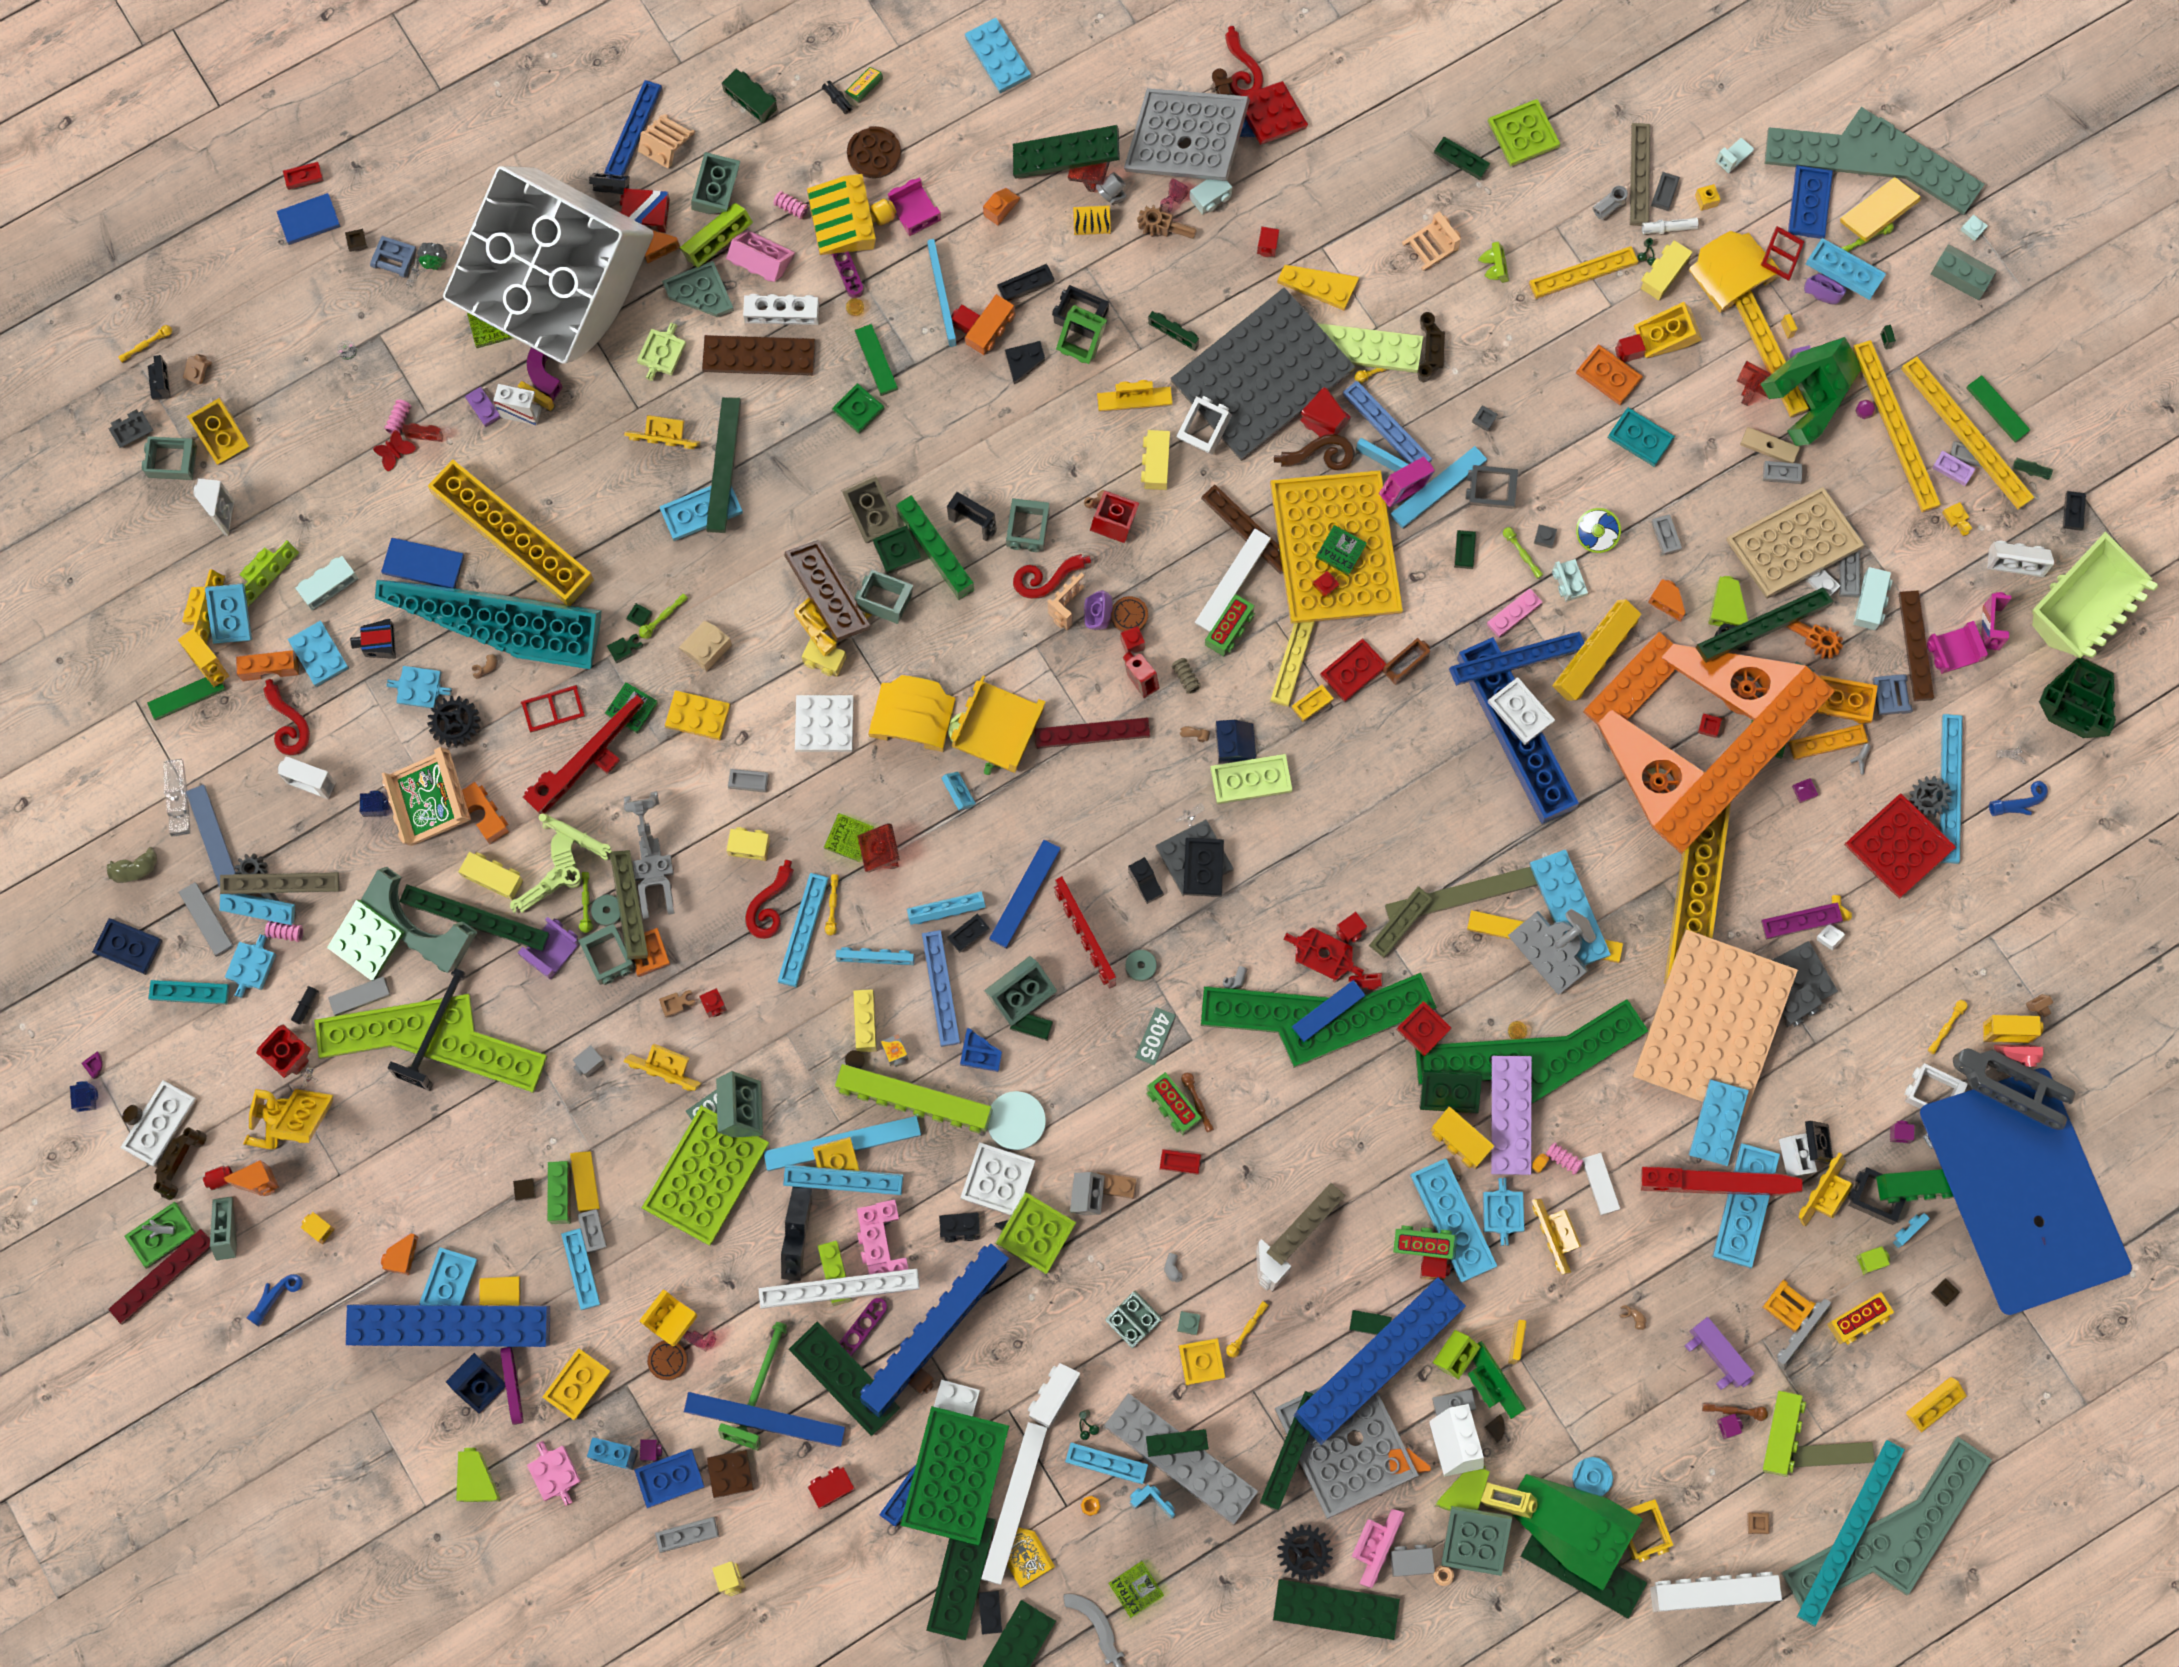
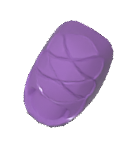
[1804,273,1846,304]
[1084,590,1112,631]

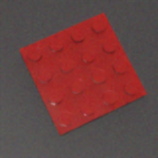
[1844,793,1956,899]

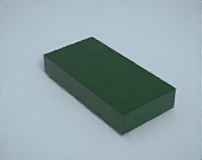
[1454,530,1476,569]
[1010,1011,1053,1041]
[1349,1310,1392,1335]

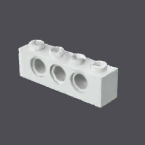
[743,294,819,325]

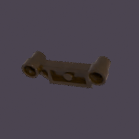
[1417,312,1445,382]
[153,1127,207,1200]

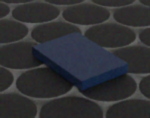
[92,918,163,975]

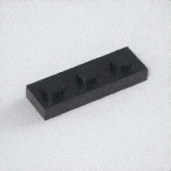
[997,264,1055,301]

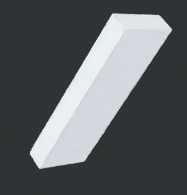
[1582,1153,1620,1215]

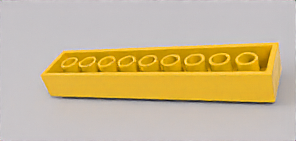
[428,459,594,606]
[1664,803,1731,984]

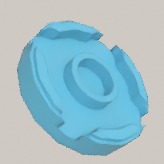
[1572,1457,1613,1496]

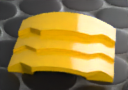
[1689,231,1780,313]
[868,675,956,752]

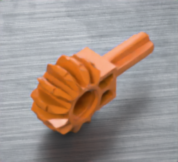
[1785,621,1843,659]

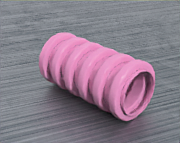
[774,191,808,220]
[384,399,411,434]
[265,921,303,942]
[1546,1142,1583,1175]

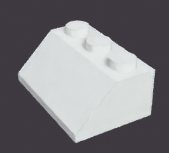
[193,479,235,536]
[1987,541,2054,577]
[1256,1239,1291,1292]
[1028,1363,1081,1429]
[1429,1404,1484,1477]

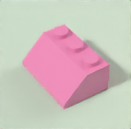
[726,230,795,282]

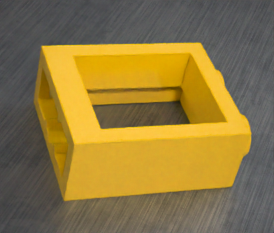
[177,629,229,687]
[1983,1015,2043,1043]
[1627,1499,1674,1563]

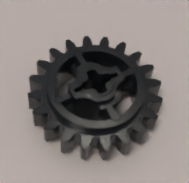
[427,696,481,748]
[1277,1524,1333,1582]

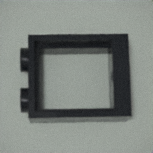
[1052,285,1109,340]
[1848,1167,1906,1225]

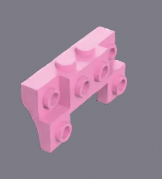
[857,1200,909,1275]

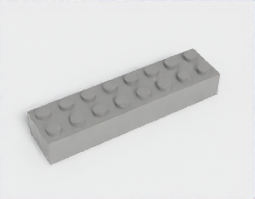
[1104,1393,1258,1526]

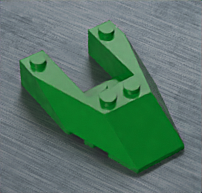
[1761,337,1861,446]

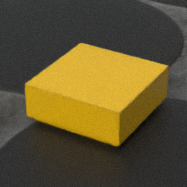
[1781,314,1797,339]

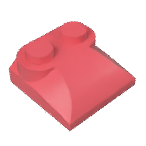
[1994,1045,2043,1067]

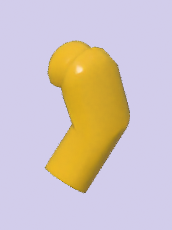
[1831,895,1852,921]

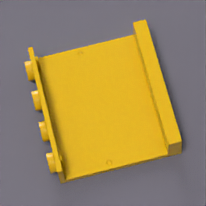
[950,675,1046,773]

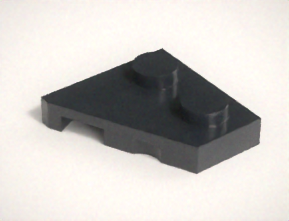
[1005,341,1045,384]

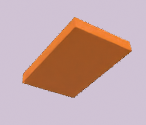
[1576,344,1643,405]

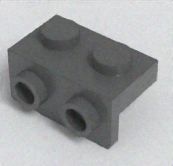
[1782,984,1822,1028]

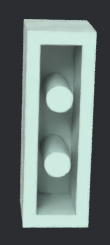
[295,556,358,611]
[1853,567,1892,630]

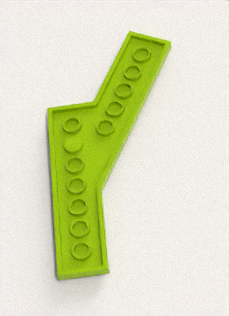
[314,994,547,1093]

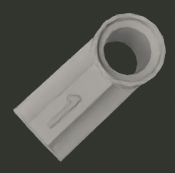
[1592,186,1628,220]

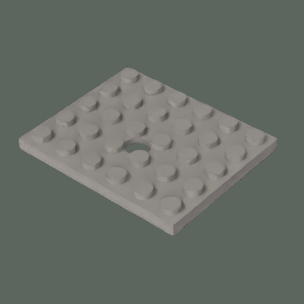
[1124,88,1250,181]
[1275,1386,1419,1519]

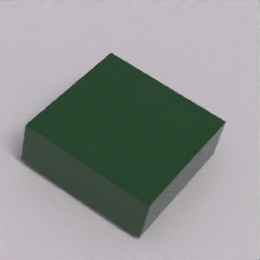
[1880,324,1896,350]
[626,603,653,627]

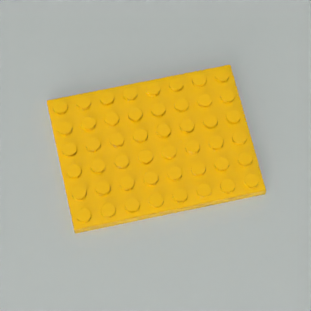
[1270,470,1403,624]

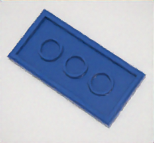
[1788,165,1833,239]
[381,538,465,589]

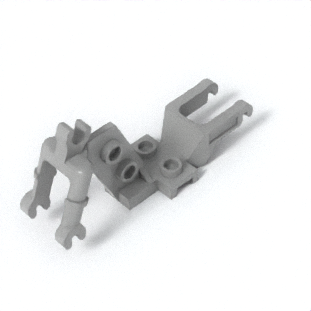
[624,791,675,919]

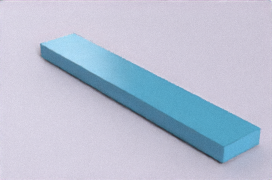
[927,239,956,347]
[1390,446,1487,529]
[777,873,829,988]
[783,1165,903,1195]

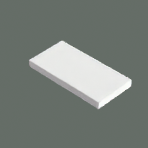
[120,1080,197,1167]

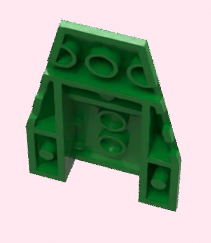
[1509,1474,1643,1590]

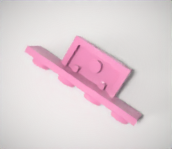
[1351,1509,1404,1588]

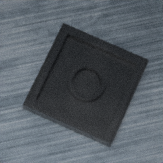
[1805,1121,1833,1164]

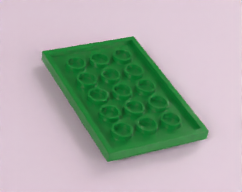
[900,1406,1010,1546]

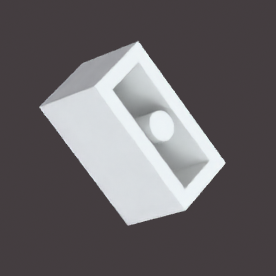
[1779,1133,1817,1177]

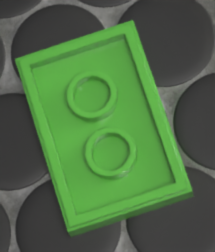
[124,1201,196,1269]

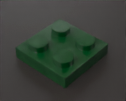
[872,525,921,574]

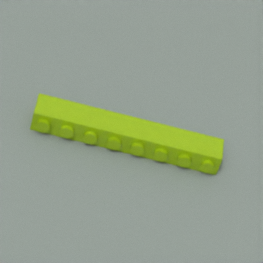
[835,1064,993,1134]

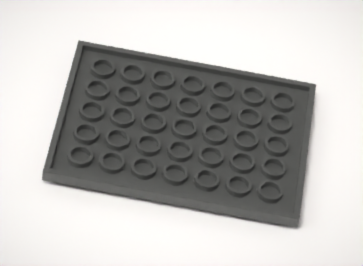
[1170,287,1355,461]

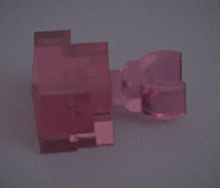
[1160,178,1188,212]

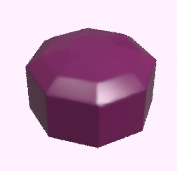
[1855,400,1875,419]

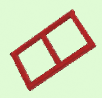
[1761,226,1805,281]
[521,685,585,733]

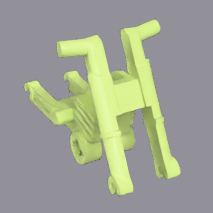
[510,814,611,913]

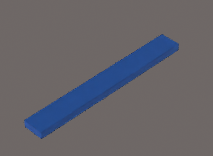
[1449,631,1585,686]
[683,1392,845,1448]

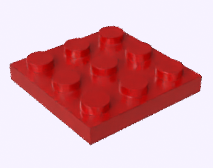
[1240,81,1308,145]

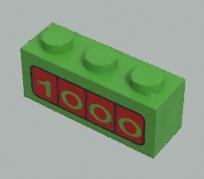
[1205,594,1255,657]
[1146,1072,1202,1135]
[547,1161,571,1224]
[1393,1225,1457,1260]

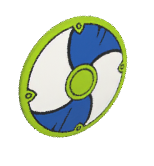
[1576,508,1621,553]

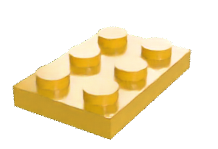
[665,690,730,741]
[542,1348,611,1421]

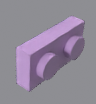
[1932,451,1975,486]

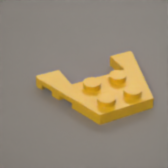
[794,597,872,657]

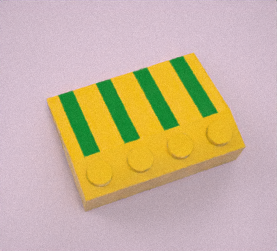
[807,174,876,255]

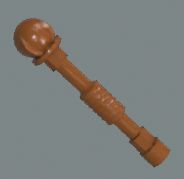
[1181,1072,1214,1133]
[1702,1403,1768,1421]

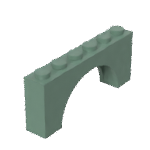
[361,867,477,973]

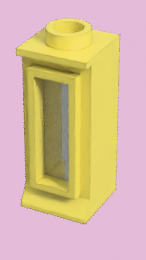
[1481,1482,1537,1518]

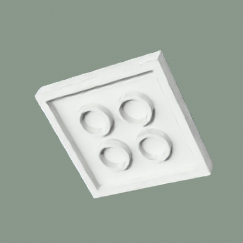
[795,695,854,752]
[960,1142,1035,1216]

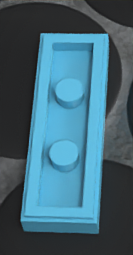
[1356,438,1409,472]

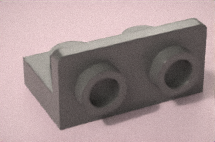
[108,409,153,448]

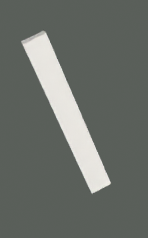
[758,1269,920,1309]
[981,1422,1047,1585]

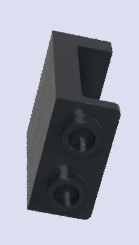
[947,492,997,541]

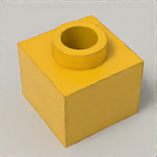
[1695,184,1721,211]

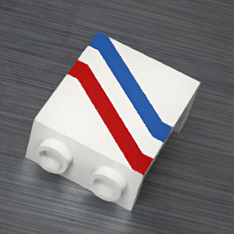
[493,384,542,425]

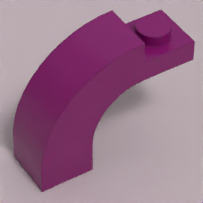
[527,347,563,402]

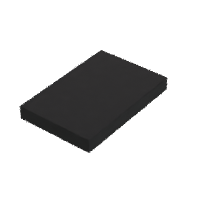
[1183,838,1224,897]

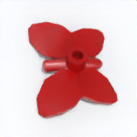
[373,430,416,471]

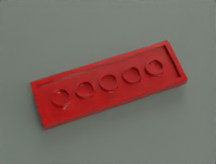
[1054,876,1116,989]

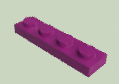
[1761,902,1843,940]

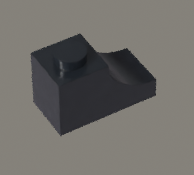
[1128,857,1164,904]

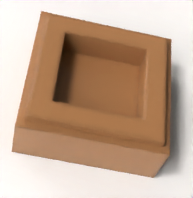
[1747,1513,1769,1534]

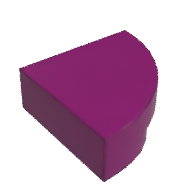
[81,1051,103,1079]

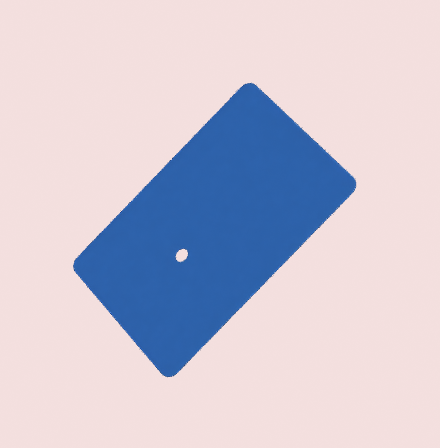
[1920,1068,2132,1315]

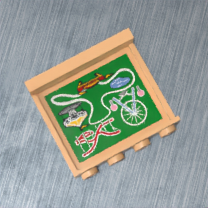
[382,747,471,846]

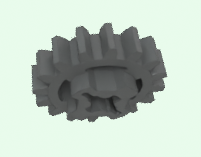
[1909,776,1952,818]

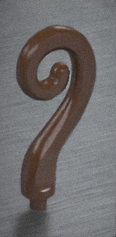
[1274,434,1355,470]

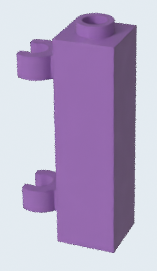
[1684,1317,1755,1390]

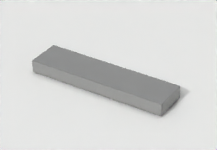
[179,882,233,957]

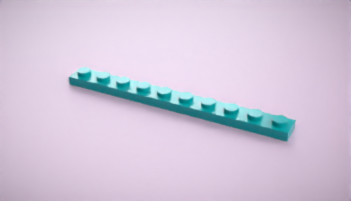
[1797,1440,1905,1627]

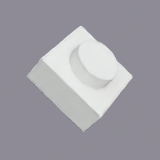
[1817,925,1845,951]

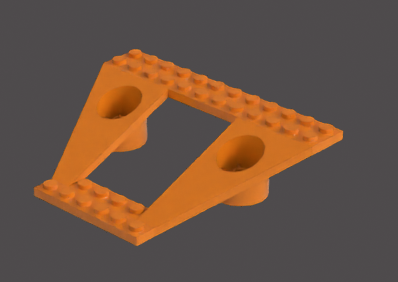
[1583,632,1835,854]

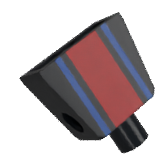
[350,619,396,659]

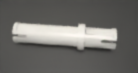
[1642,218,1698,235]

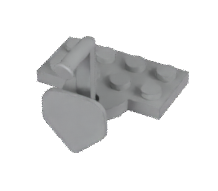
[1508,909,1596,995]

